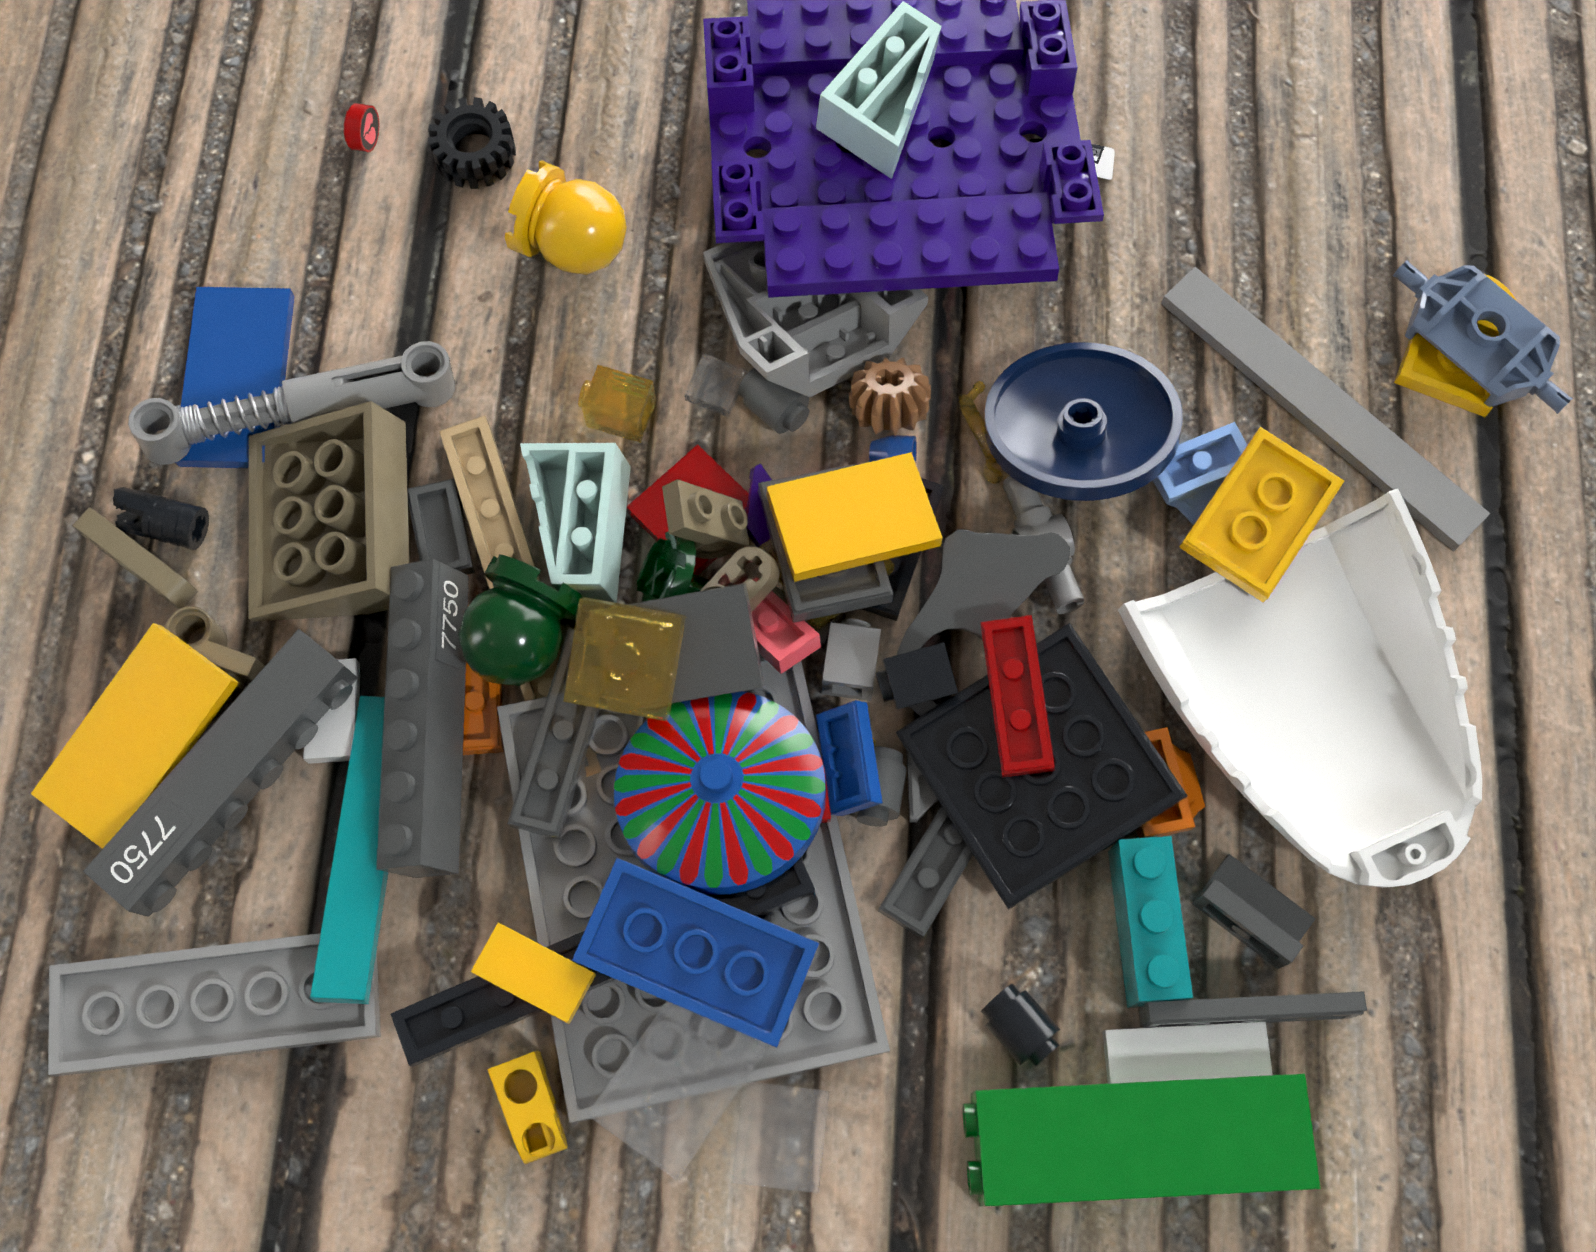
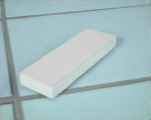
[1102,1022,1273,1084]

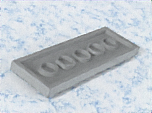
[48,933,381,1076]

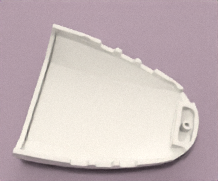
[1118,488,1482,888]

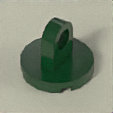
[635,531,710,603]

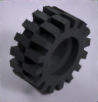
[428,97,516,189]

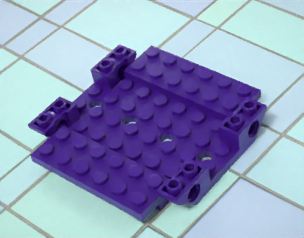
[703,0,1104,298]

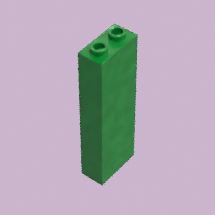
[962,1074,1321,1207]

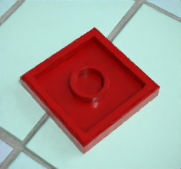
[626,444,749,575]

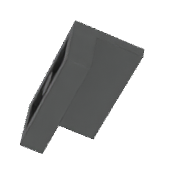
[1192,854,1316,969]

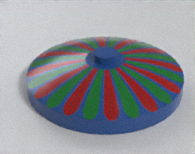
[614,691,826,895]

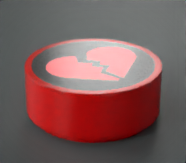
[344,103,380,152]

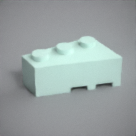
[816,1,941,179]
[520,443,631,604]

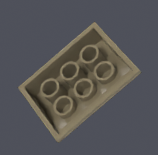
[248,401,409,622]

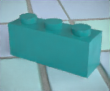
[1108,836,1193,1008]

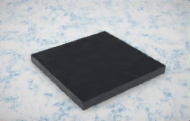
[896,623,1187,910]

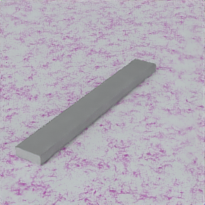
[1161,267,1490,552]

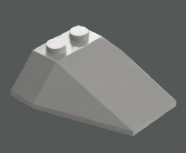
[703,241,928,397]

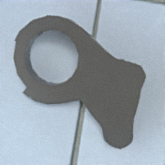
[897,529,1070,716]

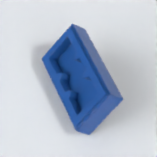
[816,700,883,816]

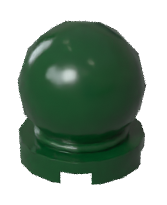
[458,554,585,686]

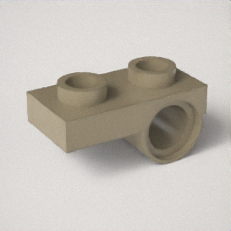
[662,479,750,559]
[163,606,265,691]

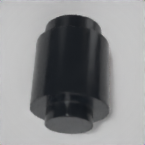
[981,983,1061,1067]

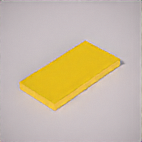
[31,623,239,849]

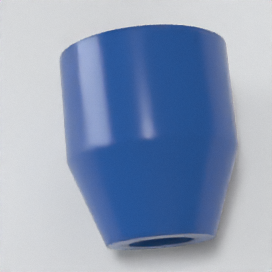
[869,435,917,463]

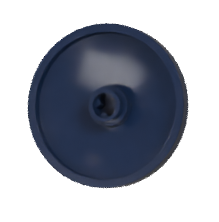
[984,342,1183,501]

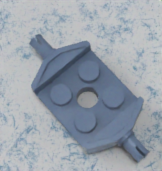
[1393,260,1573,414]

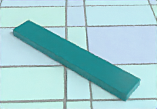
[310,696,389,1004]

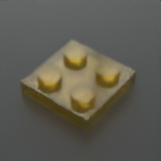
[563,597,686,721]

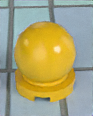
[505,160,627,275]

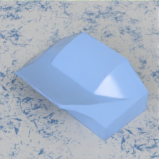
[1153,422,1247,525]

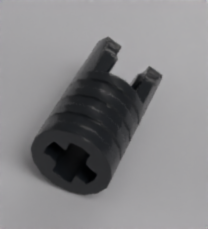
[113,487,209,550]

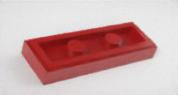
[980,615,1055,778]

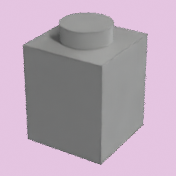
[822,619,881,701]

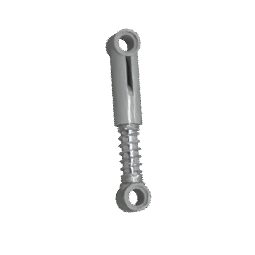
[128,341,455,465]

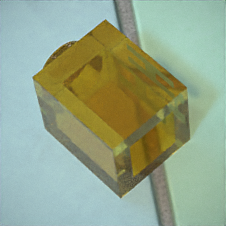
[578,365,656,443]

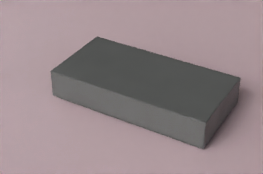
[407,478,475,575]

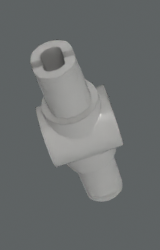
[1003,476,1085,614]

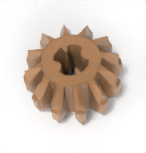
[849,356,931,436]

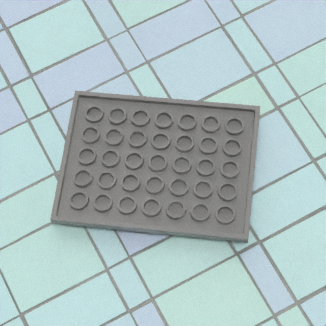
[497,654,890,1124]

